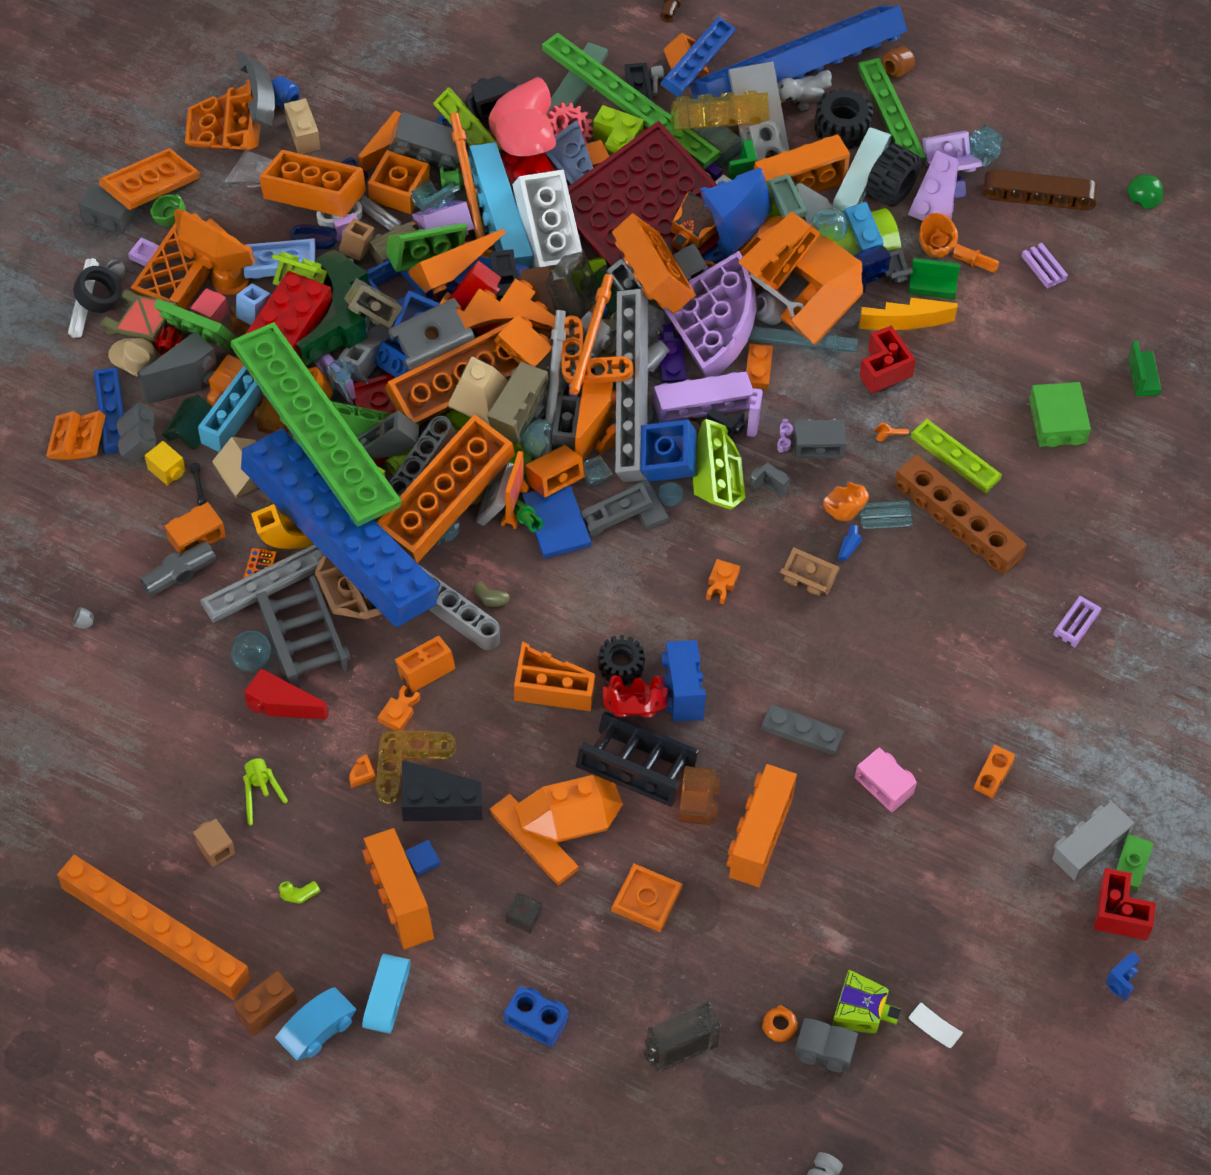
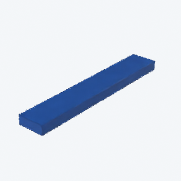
[660,17,736,98]

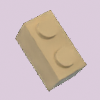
[284,98,320,154]

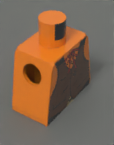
[671,191,718,250]

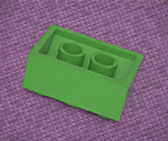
[386,223,467,272]

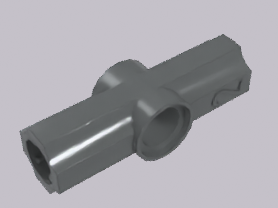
[139,541,216,597]

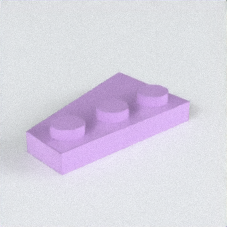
[908,150,959,221]

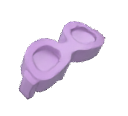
[777,419,793,453]

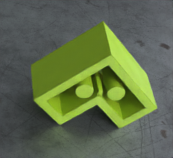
[593,105,644,156]

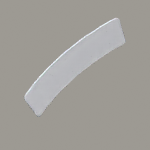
[909,1003,963,1048]

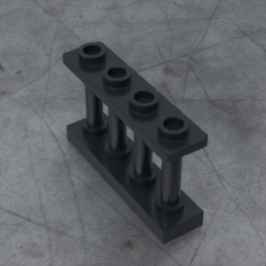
[575,711,699,807]

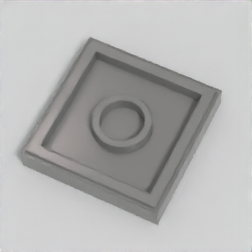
[476,462,514,526]

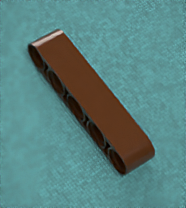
[984,169,1097,210]

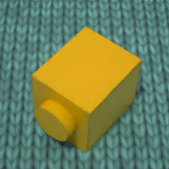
[144,441,186,486]

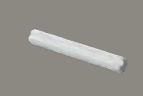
[68,258,99,338]

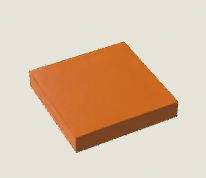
[611,863,683,932]

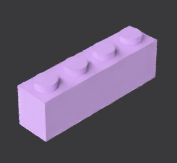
[651,372,753,423]

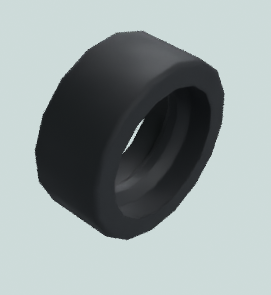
[73,266,122,313]

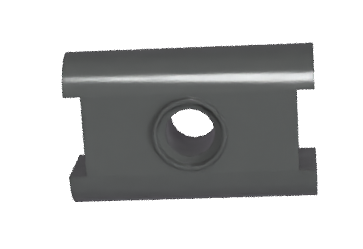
[388,298,474,371]

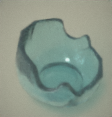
[811,208,847,241]
[521,419,551,459]
[231,630,271,672]

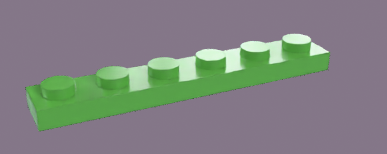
[857,58,926,163]

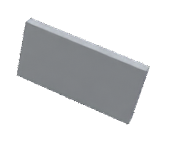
[728,61,789,157]

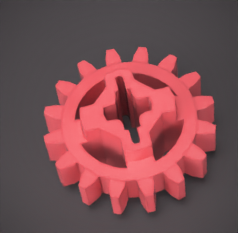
[547,102,593,144]

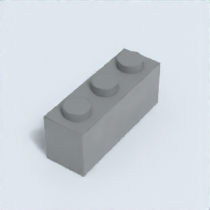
[1052,801,1135,881]

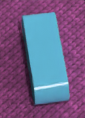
[362,954,411,1034]

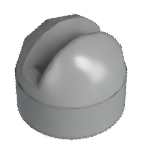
[106,259,126,280]
[73,607,94,629]

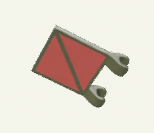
[100,290,178,341]

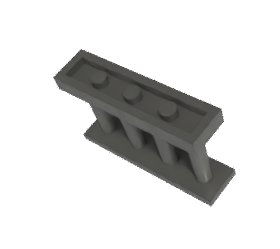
[256,576,351,687]

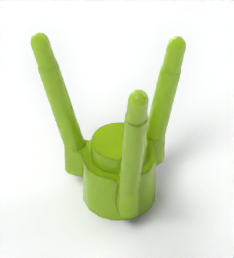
[243,758,288,826]

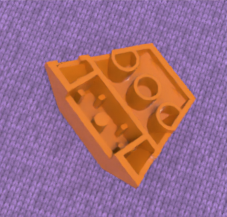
[185,79,260,150]

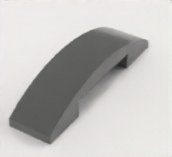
[236,51,275,129]

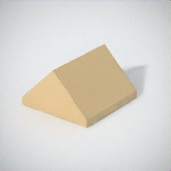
[212,437,259,499]

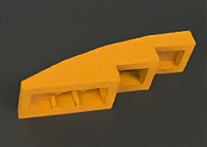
[859,298,958,330]

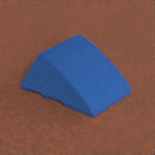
[700,168,773,259]

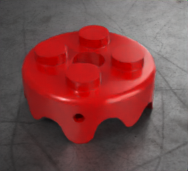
[603,675,668,717]

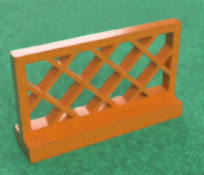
[131,222,225,310]

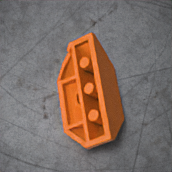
[174,209,256,272]
[514,775,623,843]

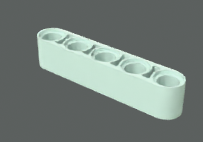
[832,127,892,216]

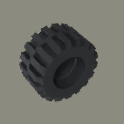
[814,88,873,149]
[866,143,922,207]

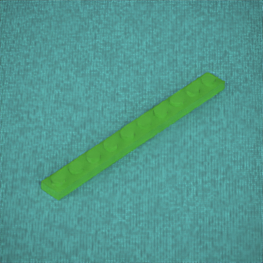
[542,33,720,169]

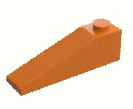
[408,228,506,294]

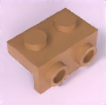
[779,547,840,597]

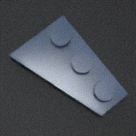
[544,120,593,185]

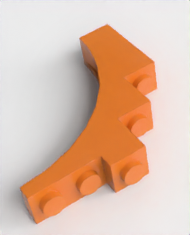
[425,278,571,340]

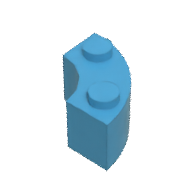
[275,987,357,1061]

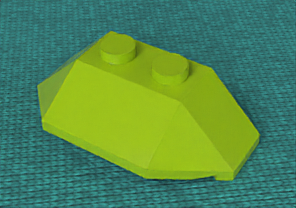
[693,419,745,510]

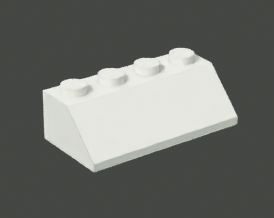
[512,170,584,271]

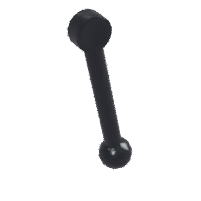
[190,463,207,506]

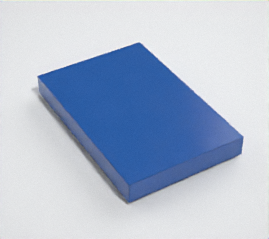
[522,485,591,559]

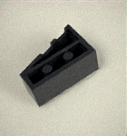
[401,760,482,821]

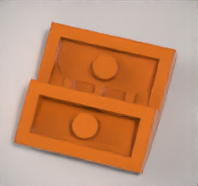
[46,410,106,460]

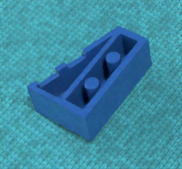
[661,640,706,722]

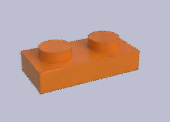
[746,343,773,390]

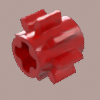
[154,327,184,355]

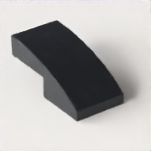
[489,249,518,297]

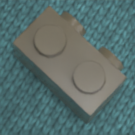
[344,278,402,328]

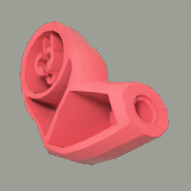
[489,77,556,156]

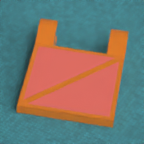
[501,451,529,529]

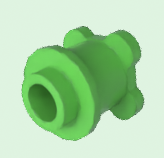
[440,167,465,195]

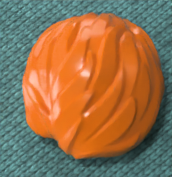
[919,212,958,258]
[823,482,869,522]

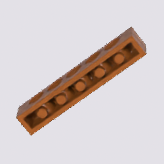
[894,454,1027,575]

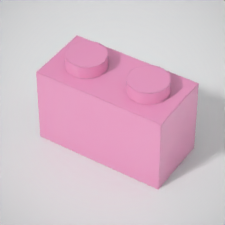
[855,747,917,812]

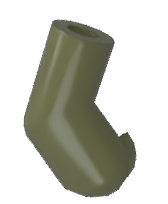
[473,582,509,607]

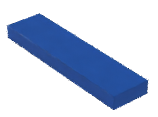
[93,367,124,454]

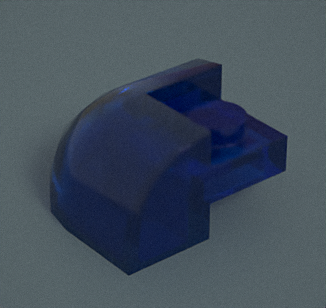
[853,245,891,293]

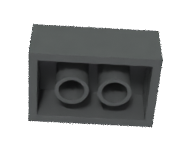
[388,112,468,171]

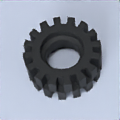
[598,635,645,685]

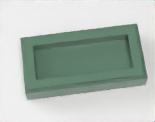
[767,174,807,219]

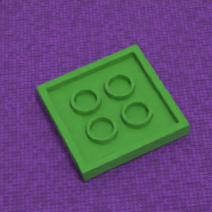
[154,299,238,351]

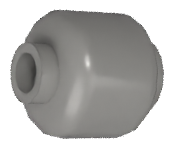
[755,291,787,325]

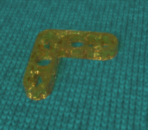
[376,730,456,804]

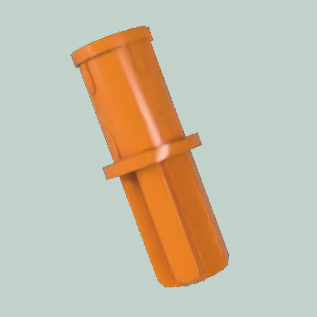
[952,244,999,273]

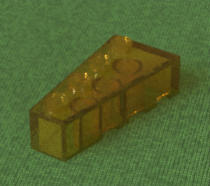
[670,91,770,131]

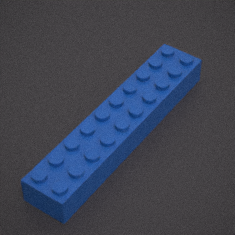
[689,5,907,112]
[241,428,439,628]

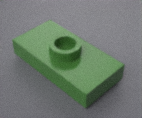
[1116,834,1154,892]

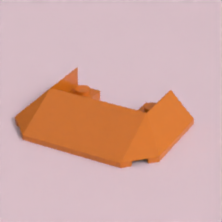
[730,215,863,346]

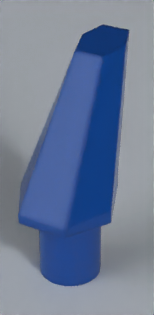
[837,525,862,561]

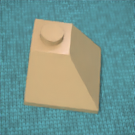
[447,356,508,426]

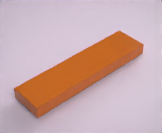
[489,794,579,886]

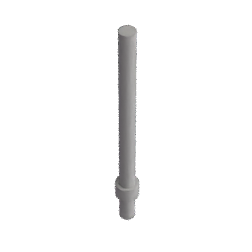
[541,310,566,457]

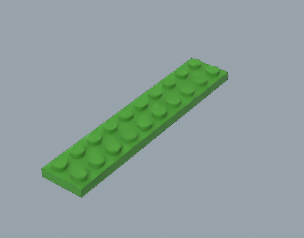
[231,322,402,527]

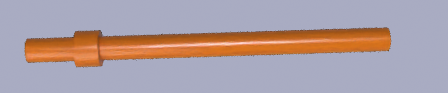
[450,113,485,239]
[569,274,613,394]

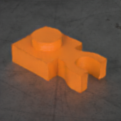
[706,559,741,605]
[378,685,420,733]

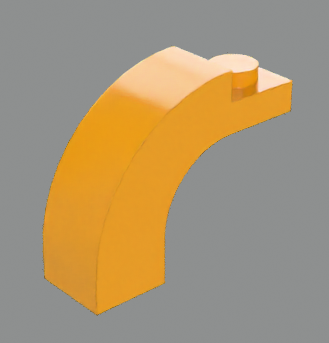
[251,504,314,549]

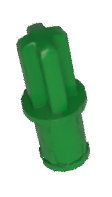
[513,499,543,532]

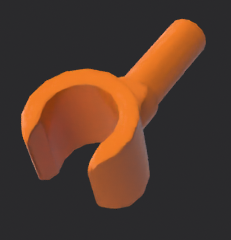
[873,422,909,442]

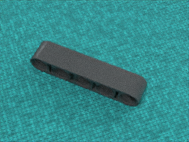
[378,416,457,519]

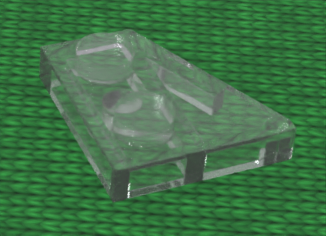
[225,150,273,188]

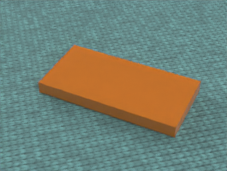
[99,148,200,210]

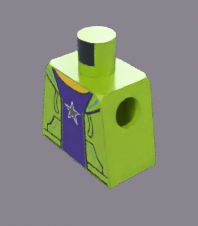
[832,970,901,1034]

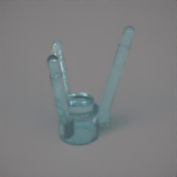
[326,359,369,406]

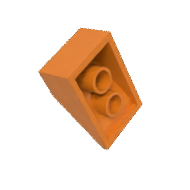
[575,382,616,461]

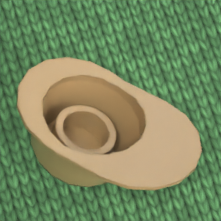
[108,338,161,377]

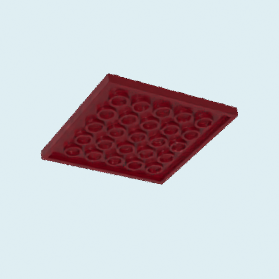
[568,121,720,268]

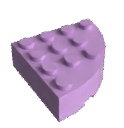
[661,251,756,377]

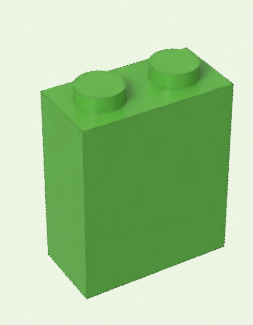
[1029,382,1091,447]

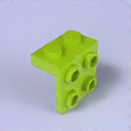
[272,251,327,285]

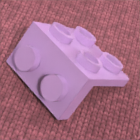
[923,131,982,172]

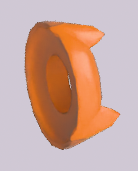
[762,1005,798,1042]

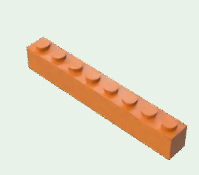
[57,855,250,1000]

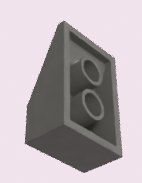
[139,332,218,404]

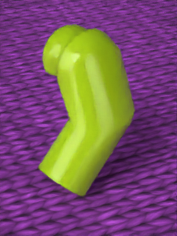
[278,881,321,904]

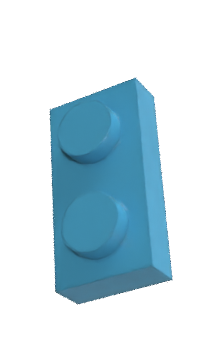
[843,202,884,253]

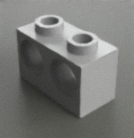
[744,120,786,161]

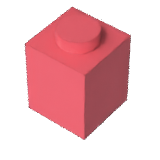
[190,288,229,323]

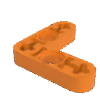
[561,316,634,384]

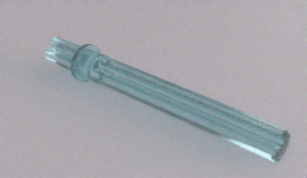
[748,326,858,353]

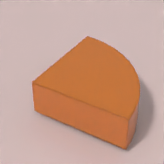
[595,423,616,455]
[349,754,376,788]

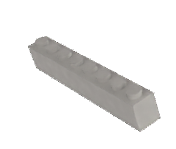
[615,289,648,483]

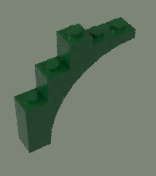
[295,249,370,366]

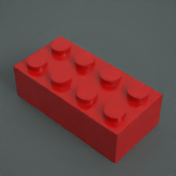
[246,270,332,353]

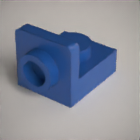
[1105,951,1140,1001]

